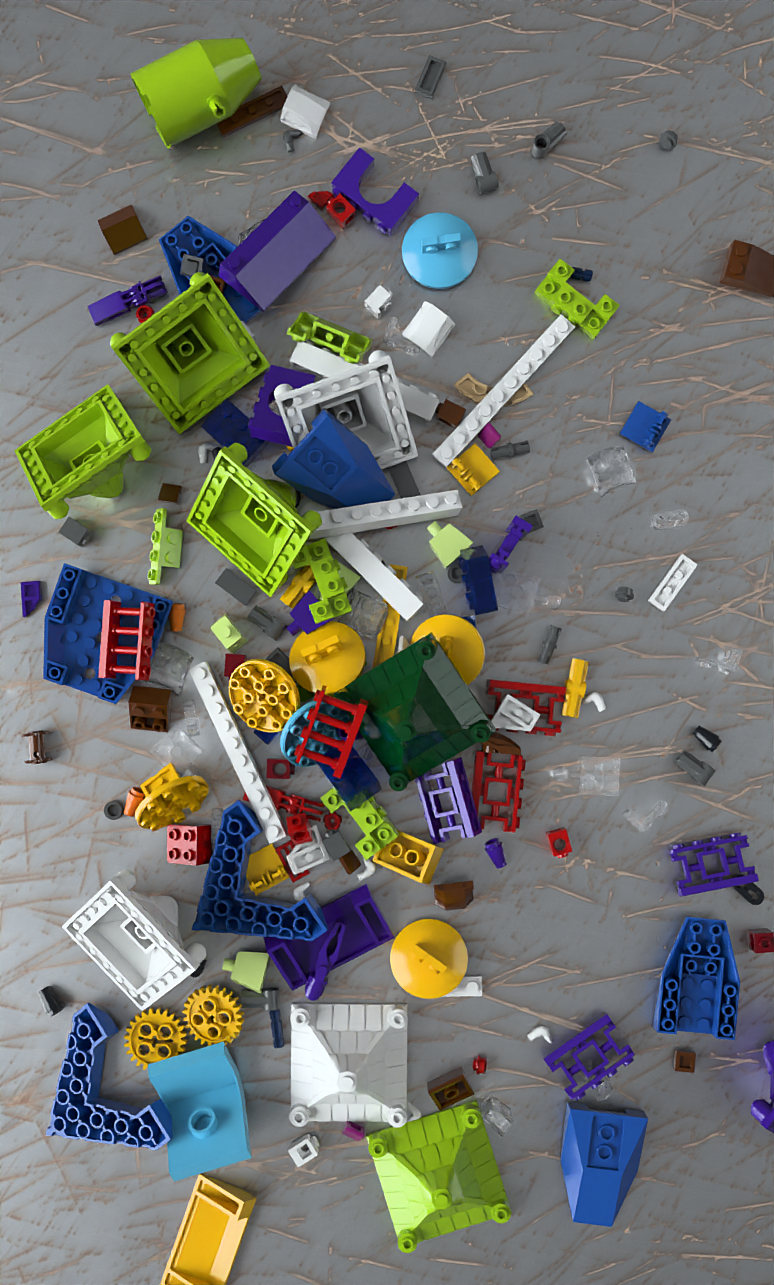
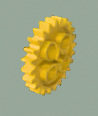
[182,984,245,1046]
[124,1006,188,1070]

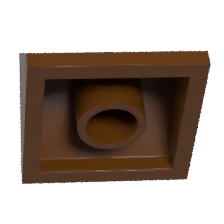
[98,204,148,255]
[427,1066,474,1110]

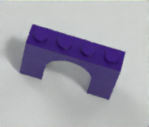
[331,147,419,236]
[248,365,316,447]

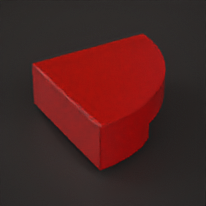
[307,191,334,211]

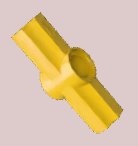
[280,565,316,609]
[561,659,589,718]

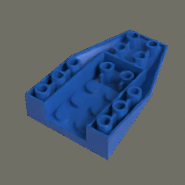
[159,216,261,324]
[272,408,396,509]
[652,916,740,1040]
[560,1102,648,1227]

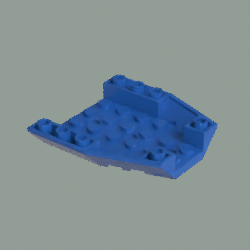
[43,563,174,704]

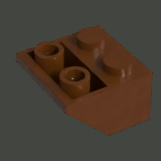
[128,686,172,733]

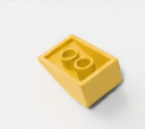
[372,829,444,885]

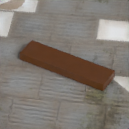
[217,85,288,138]

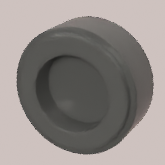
[447,564,467,583]
[104,800,124,820]

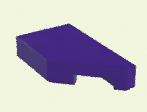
[20,581,42,618]

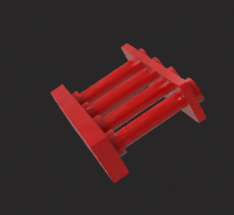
[98,600,155,681]
[294,685,368,778]

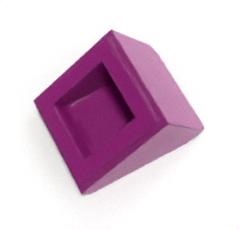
[478,423,501,449]
[342,1121,365,1141]

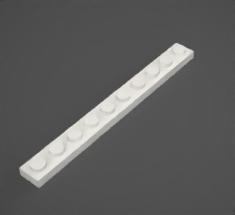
[432,314,575,468]
[189,661,288,844]

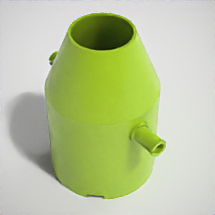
[130,38,262,149]

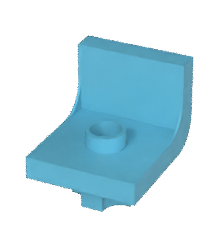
[148,1042,252,1182]

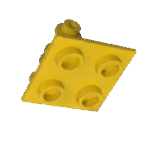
[447,443,500,496]
[246,843,290,895]

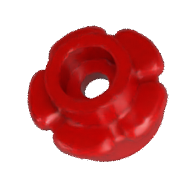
[136,305,154,323]
[323,812,342,830]
[473,1055,487,1075]

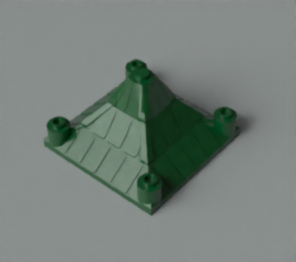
[334,632,496,791]

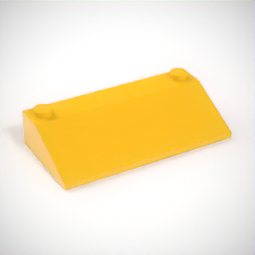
[160,1174,257,1285]

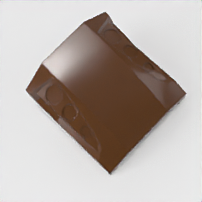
[481,732,521,755]
[434,880,474,911]

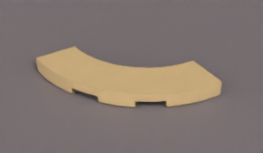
[453,373,534,407]

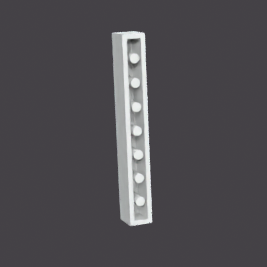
[290,340,440,424]
[309,490,462,540]
[299,500,424,622]

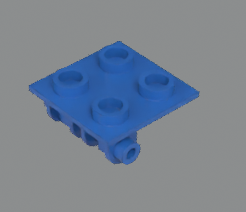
[620,401,672,453]

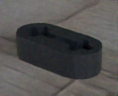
[732,873,764,905]

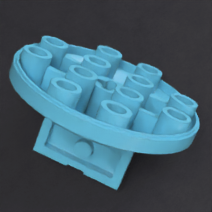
[402,212,478,289]
[280,699,351,767]

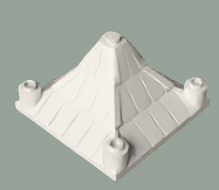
[274,350,418,469]
[62,869,206,1011]
[290,1003,408,1128]

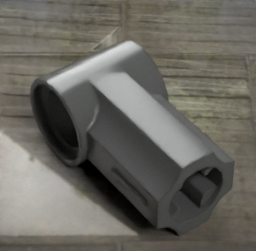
[531,121,567,159]
[470,152,499,194]
[247,605,287,641]
[674,750,716,786]
[241,987,279,1011]

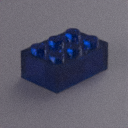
[201,398,270,468]
[458,545,498,615]
[315,746,382,812]

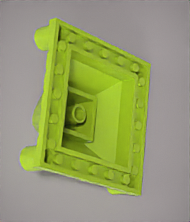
[110,272,271,434]
[14,384,151,519]
[186,443,322,597]
[366,1099,512,1253]

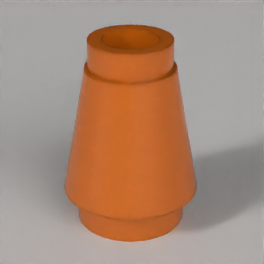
[168,603,186,631]
[124,787,146,817]

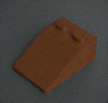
[719,240,774,298]

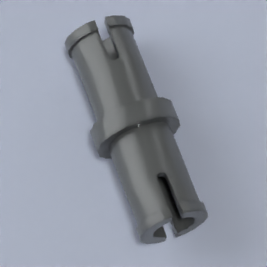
[490,440,530,460]
[538,625,562,665]

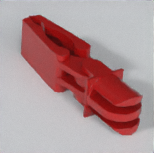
[243,785,325,822]

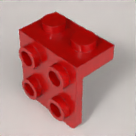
[167,824,212,866]

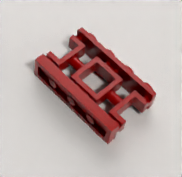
[486,679,566,736]
[471,750,526,833]

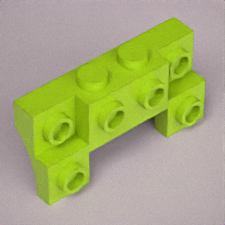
[534,258,620,340]
[287,311,373,364]
[293,538,353,624]
[320,773,400,860]

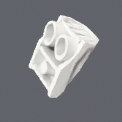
[280,84,331,139]
[402,301,455,357]

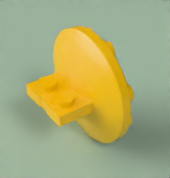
[410,614,485,686]
[289,621,366,695]
[228,659,300,732]
[135,763,209,831]
[390,919,468,999]

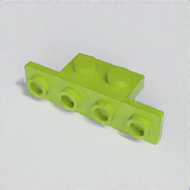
[148,508,183,585]

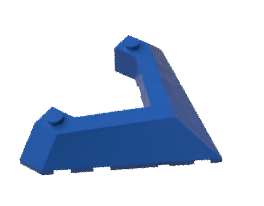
[192,800,328,941]
[46,1003,173,1150]

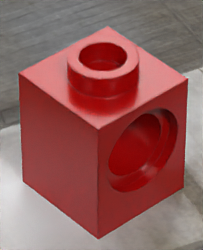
[326,194,356,229]
[286,813,313,845]
[545,827,573,858]

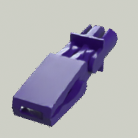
[87,275,168,326]
[305,919,346,1001]

